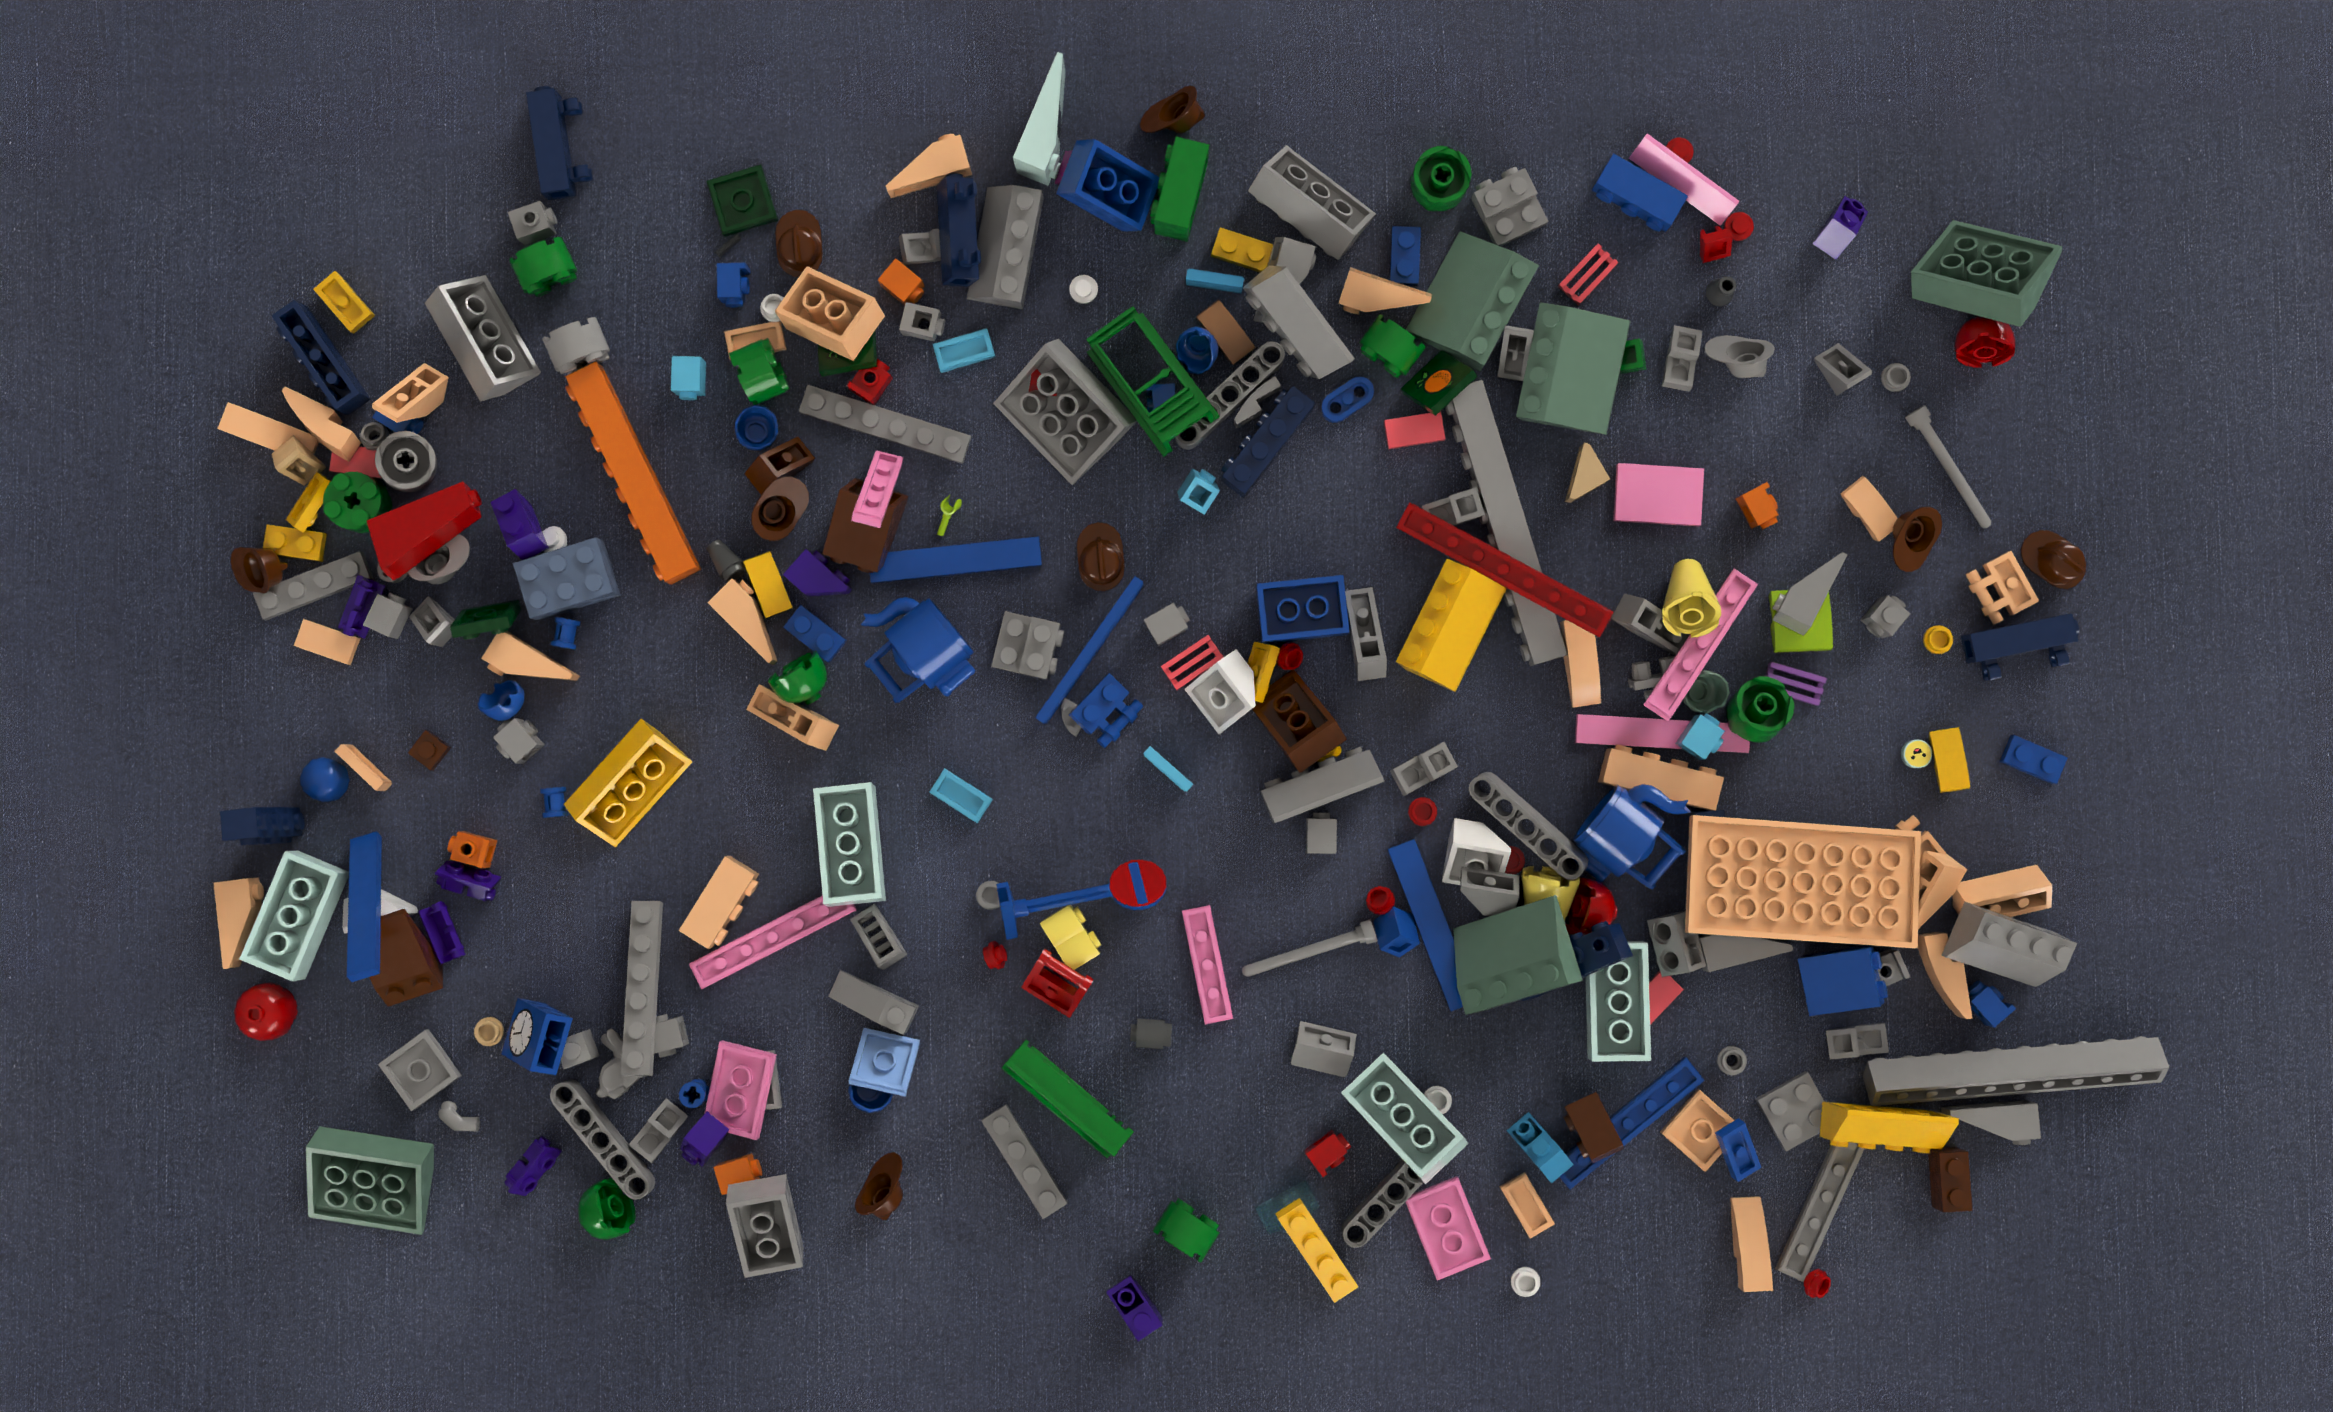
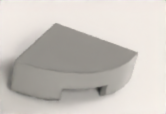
[1061,698,1081,737]

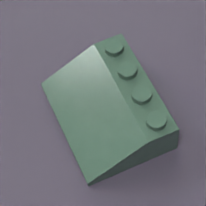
[1911,220,2062,327]
[1406,231,1539,372]
[1516,302,1631,435]
[1453,895,1583,1015]
[306,1126,434,1235]

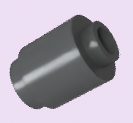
[1130,1018,1172,1049]

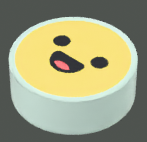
[1901,739,1932,768]

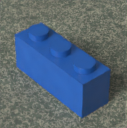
[1592,153,1688,232]

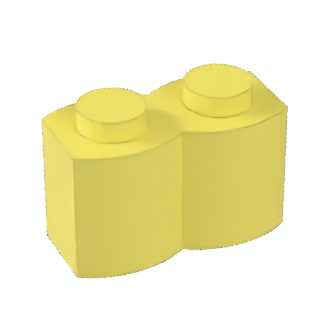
[1040,905,1102,970]

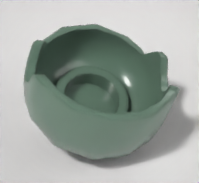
[1683,670,1730,714]

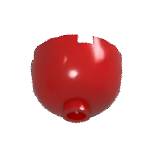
[1955,316,2015,368]
[1565,877,1618,936]
[234,982,298,1041]

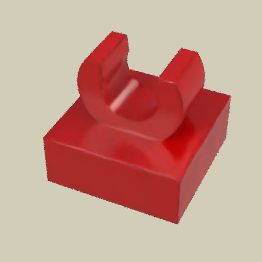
[1700,226,1733,263]

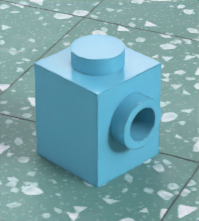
[671,356,706,400]
[1177,468,1220,515]
[1675,713,1725,760]

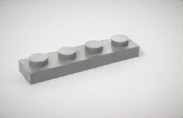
[253,551,373,620]
[981,1104,1068,1219]

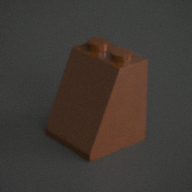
[823,478,909,573]

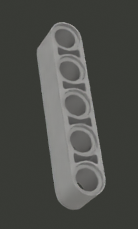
[1175,341,1285,450]
[1469,772,1588,880]
[550,1079,655,1200]
[1341,1160,1424,1248]

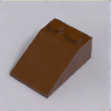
[1252,670,1347,773]
[369,909,443,1007]

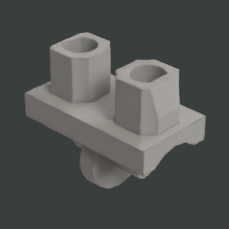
[1628,656,1674,699]

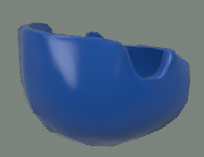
[1176,327,1219,374]
[734,405,778,451]
[478,680,525,721]
[300,757,350,802]
[848,1084,893,1113]

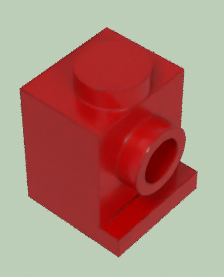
[847,359,893,405]
[1304,1130,1351,1177]

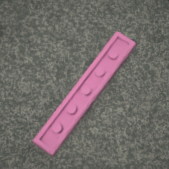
[1643,568,1758,721]
[1575,714,1750,753]
[689,896,857,990]

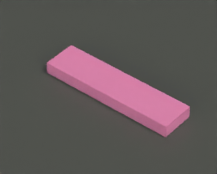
[1629,133,1739,226]
[851,450,903,528]
[1182,905,1233,1025]

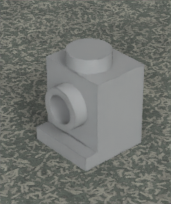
[899,302,945,342]
[1878,949,1910,986]

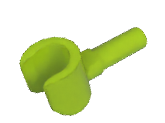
[937,495,962,536]

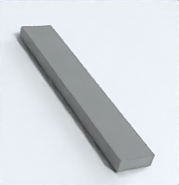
[1775,1142,1865,1282]

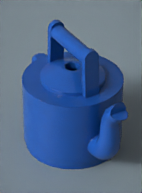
[861,597,976,703]
[1571,784,1691,890]

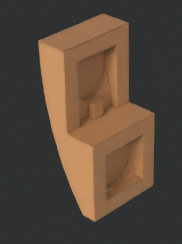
[1196,300,1256,365]

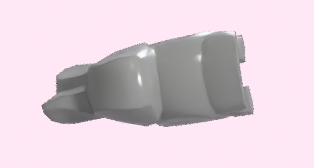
[595,1029,646,1100]

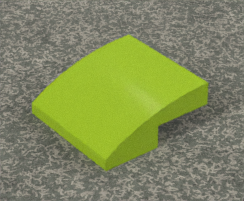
[1768,590,1833,653]

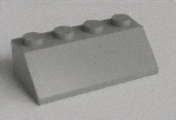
[1248,145,1376,260]
[967,185,1044,309]
[1243,266,1355,379]
[425,275,541,402]
[1260,746,1384,823]
[1942,901,2077,987]

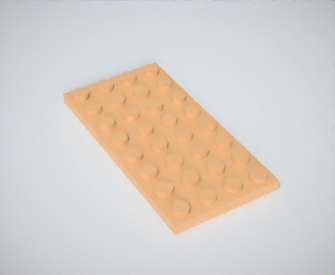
[1685,815,1921,948]

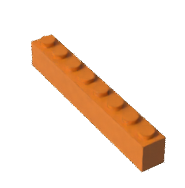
[565,361,702,584]

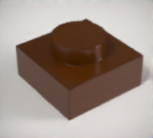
[408,730,451,771]

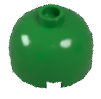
[768,651,827,705]
[578,1178,636,1240]

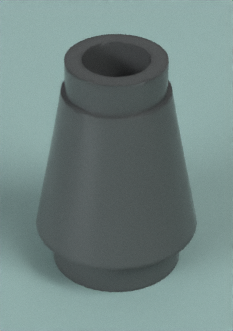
[1706,277,1736,306]
[707,539,746,583]

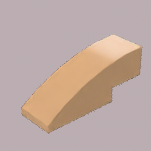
[282,387,361,462]
[217,402,319,454]
[1560,620,1601,708]
[1918,932,1972,1019]
[1730,1196,1773,1292]

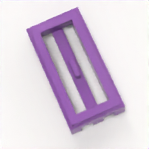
[1765,662,1827,706]

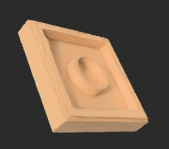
[1660,1089,1735,1172]

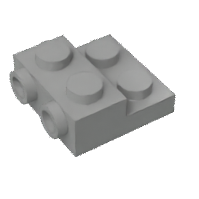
[1471,167,1549,246]
[991,611,1065,680]

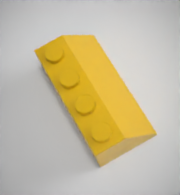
[1396,559,1506,692]
[564,718,692,848]
[1819,1102,1959,1153]

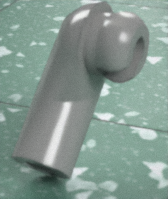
[438,1101,480,1132]

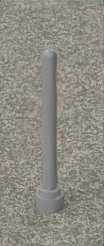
[1905,405,1991,528]
[1242,919,1378,977]

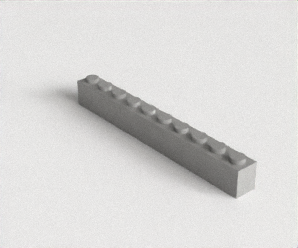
[1445,380,1568,666]
[1863,1036,2170,1106]

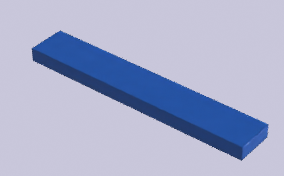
[870,536,1042,584]
[1035,576,1144,724]
[347,831,382,982]
[1387,839,1463,1011]
[1560,1057,1705,1190]

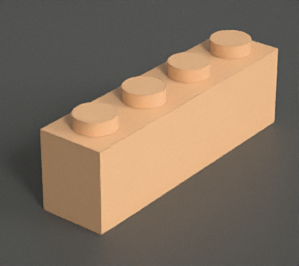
[1598,744,1724,811]

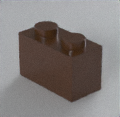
[1563,1092,1624,1163]
[1928,1147,1972,1213]

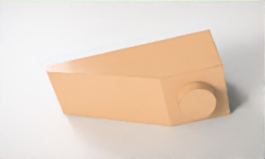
[886,134,972,198]
[1338,267,1432,315]
[372,363,449,423]
[708,578,777,665]
[481,631,580,681]
[746,684,839,751]
[1918,851,1967,929]
[214,877,264,969]

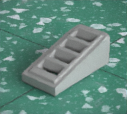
[850,904,907,970]

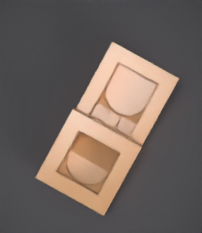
[1840,476,1898,542]

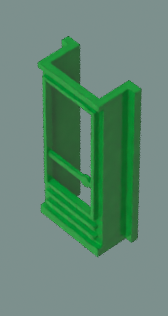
[1086,306,1220,457]
[1001,1040,1134,1159]

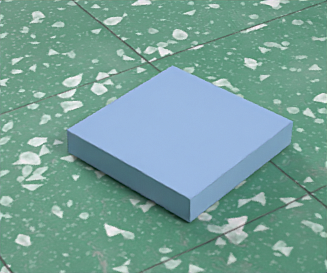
[849,1028,920,1097]

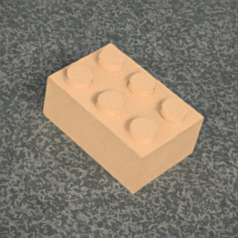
[775,266,885,361]

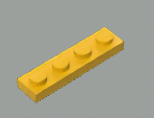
[1275,1198,1358,1303]

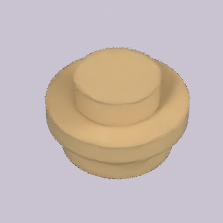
[474,1017,504,1046]

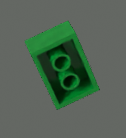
[1150,136,1210,242]

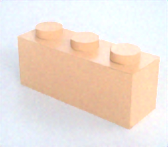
[679,856,759,949]
[1952,865,2052,917]

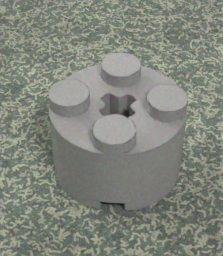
[542,317,610,375]
[375,431,437,492]

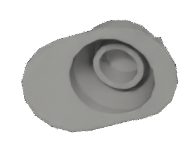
[1704,335,1775,378]
[407,534,470,584]

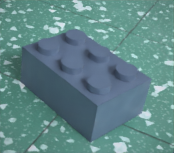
[513,537,620,621]

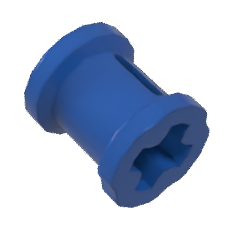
[550,617,581,650]
[540,787,569,818]
[679,1079,710,1108]

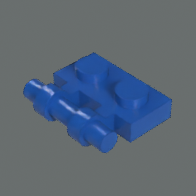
[1068,673,1143,748]

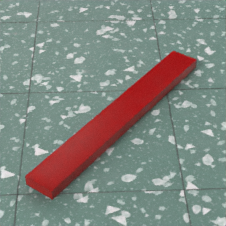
[1396,502,1614,638]

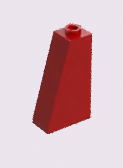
[366,481,482,580]

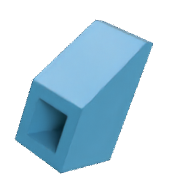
[1506,1112,1574,1184]

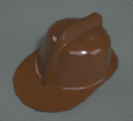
[1140,85,1205,134]
[775,210,823,277]
[751,476,809,541]
[1893,506,1942,572]
[1077,522,1125,591]
[2021,530,2086,589]
[230,547,288,593]
[855,1152,903,1220]

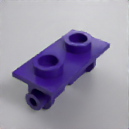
[338,575,386,638]
[435,861,501,902]
[418,901,466,965]
[504,1136,562,1196]

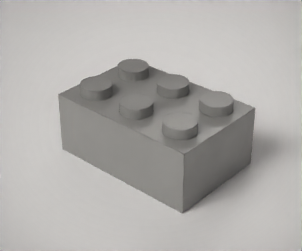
[726,1174,804,1278]

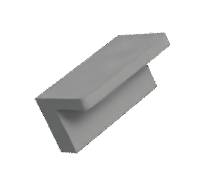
[1291,1021,1357,1077]

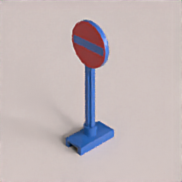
[996,860,1167,940]

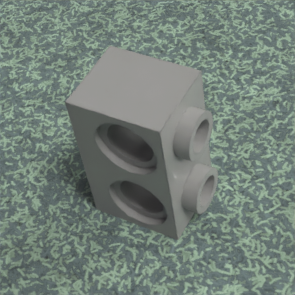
[1647,911,1706,977]

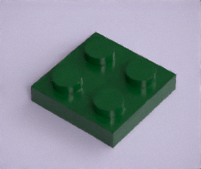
[450,600,521,639]

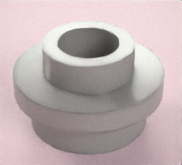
[360,422,390,450]
[1717,1046,1747,1075]

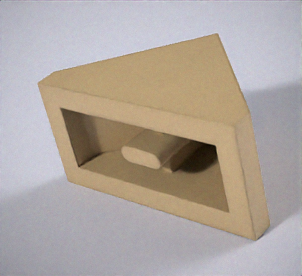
[272,435,326,486]
[1565,442,1610,503]

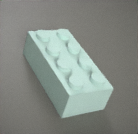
[813,782,886,907]
[239,850,349,981]
[1585,941,1651,1062]
[1341,1053,1468,1184]

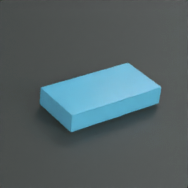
[932,328,996,373]
[1143,746,1193,792]
[929,768,993,823]

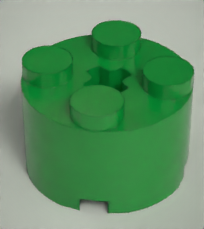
[1411,146,1472,211]
[509,237,577,297]
[1359,314,1426,379]
[729,338,790,405]
[323,472,392,533]
[1727,676,1794,742]
[1152,1198,1220,1263]

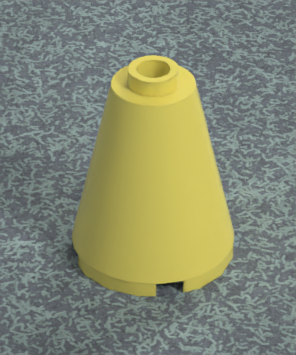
[1662,559,1721,638]
[1521,866,1580,921]

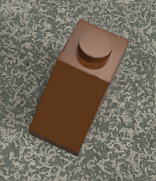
[744,436,816,495]

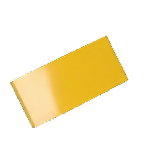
[743,551,792,618]
[1929,727,1970,793]

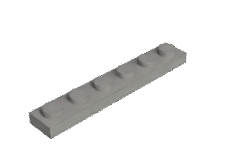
[799,385,972,464]
[621,901,663,1076]

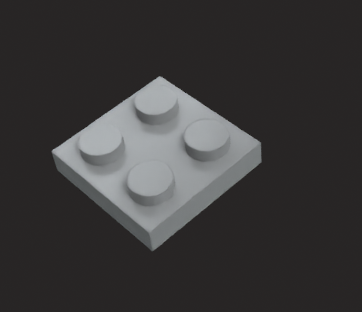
[378,1029,462,1111]
[1755,1071,1825,1151]

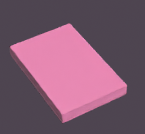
[1613,463,1704,527]
[704,1040,777,1140]
[1405,1176,1491,1281]

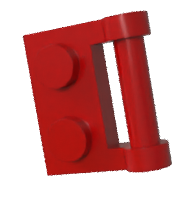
[1021,949,1094,1018]

